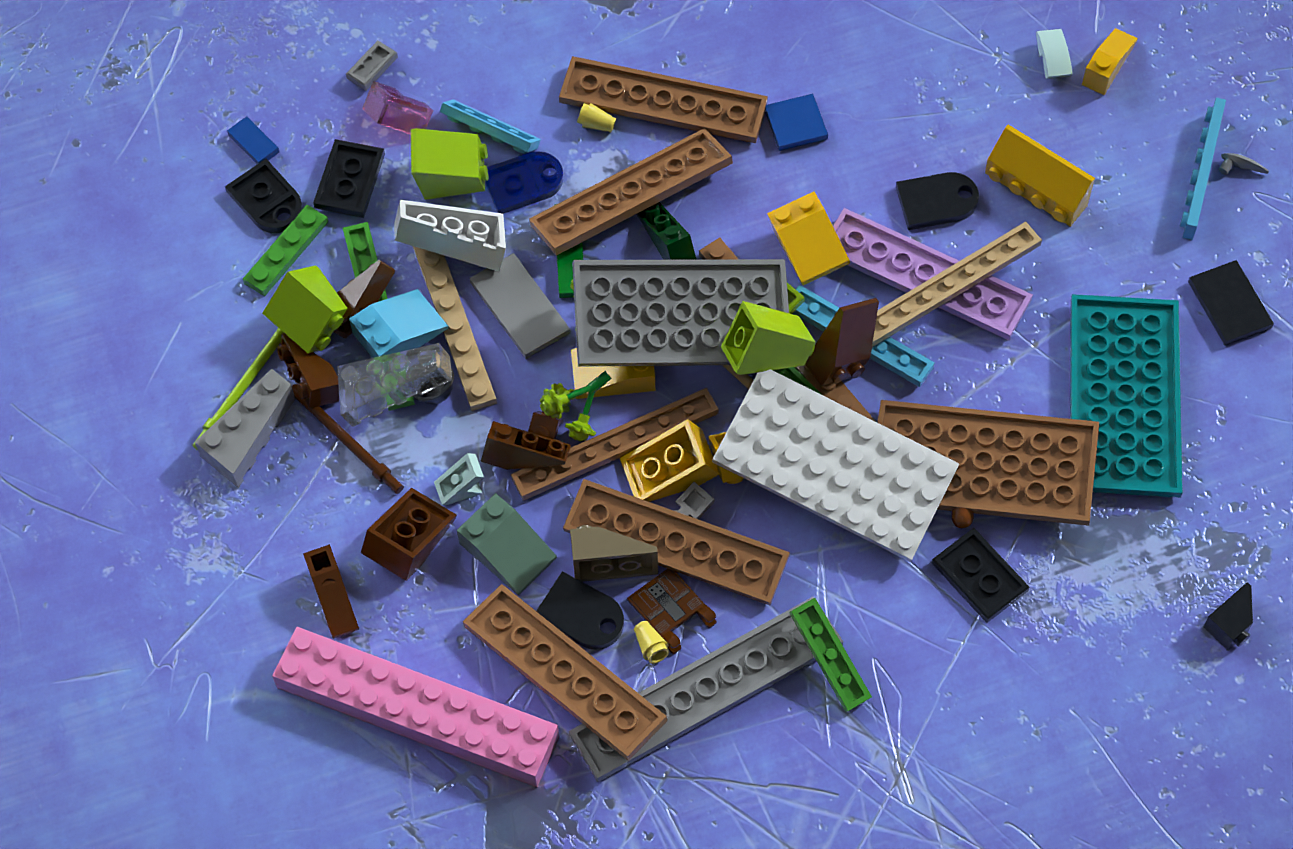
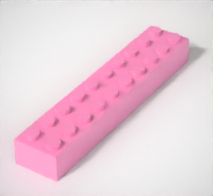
[272,627,559,787]

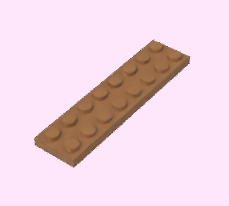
[559,56,768,143]
[529,128,733,255]
[563,479,790,605]
[463,584,667,761]

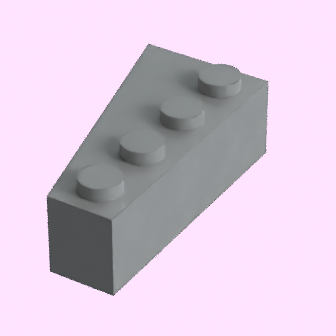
[195,369,295,488]

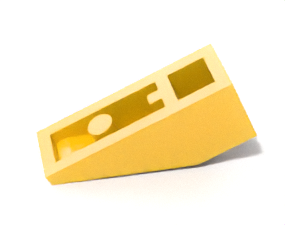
[1082,28,1138,95]

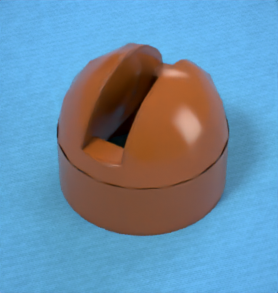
[952,508,974,528]

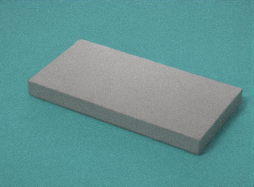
[469,253,570,359]

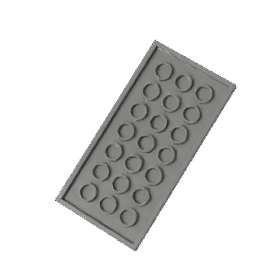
[572,259,789,367]

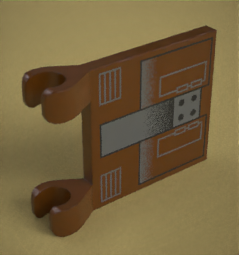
[627,569,717,654]

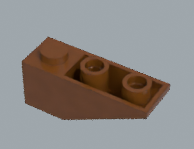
[333,260,395,338]
[277,333,341,408]
[481,421,571,470]
[303,544,359,639]

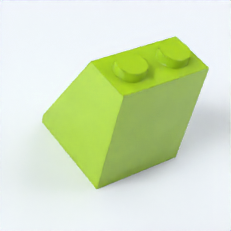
[411,128,488,200]
[262,265,348,353]
[721,301,816,375]

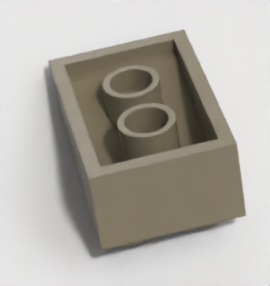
[570,525,658,582]

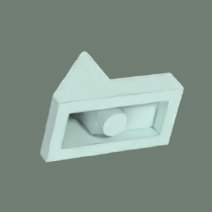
[434,453,484,505]

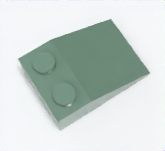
[457,493,557,595]

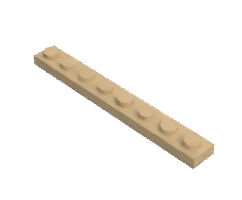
[872,222,1042,347]
[412,246,497,411]

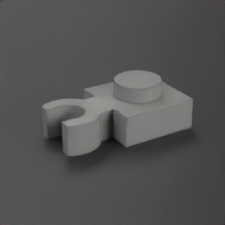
[674,482,715,520]

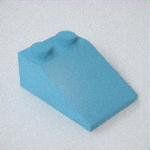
[349,289,448,371]

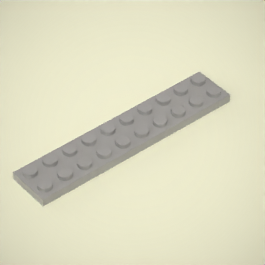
[569,596,843,782]

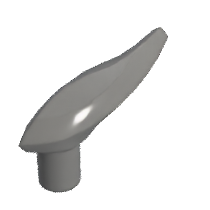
[1218,153,1269,175]

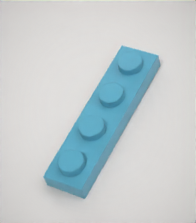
[440,100,541,153]

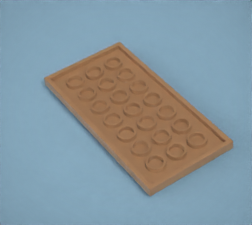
[878,400,1099,526]

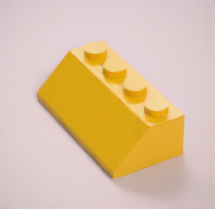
[985,124,1095,227]

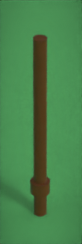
[292,384,404,494]

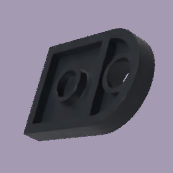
[225,159,303,233]
[896,172,979,230]
[536,571,624,650]

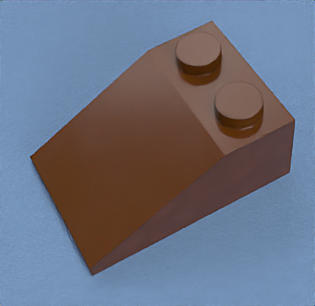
[805,298,879,386]
[361,488,457,581]

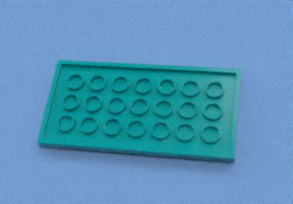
[1070,294,1183,498]

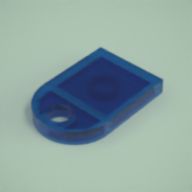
[485,151,563,214]

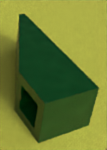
[637,202,697,260]

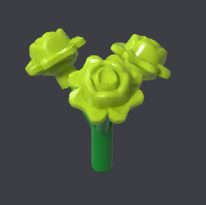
[539,371,612,441]

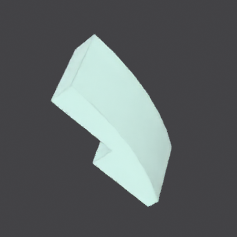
[1036,29,1073,79]

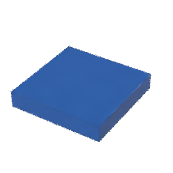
[765,93,828,151]

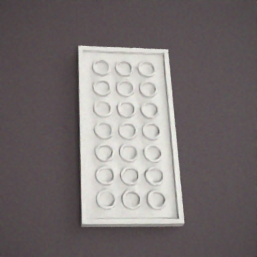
[712,369,959,562]

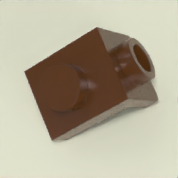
[528,411,564,440]

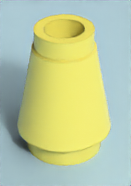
[577,103,616,133]
[634,621,669,664]

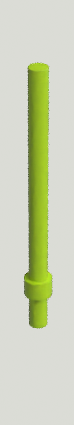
[192,328,284,450]

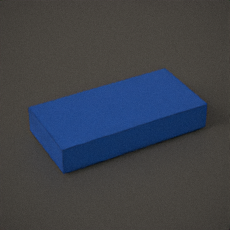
[227,116,279,164]

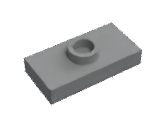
[346,40,398,91]

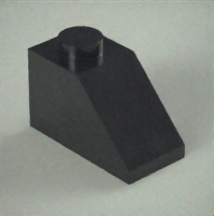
[1203,582,1253,650]

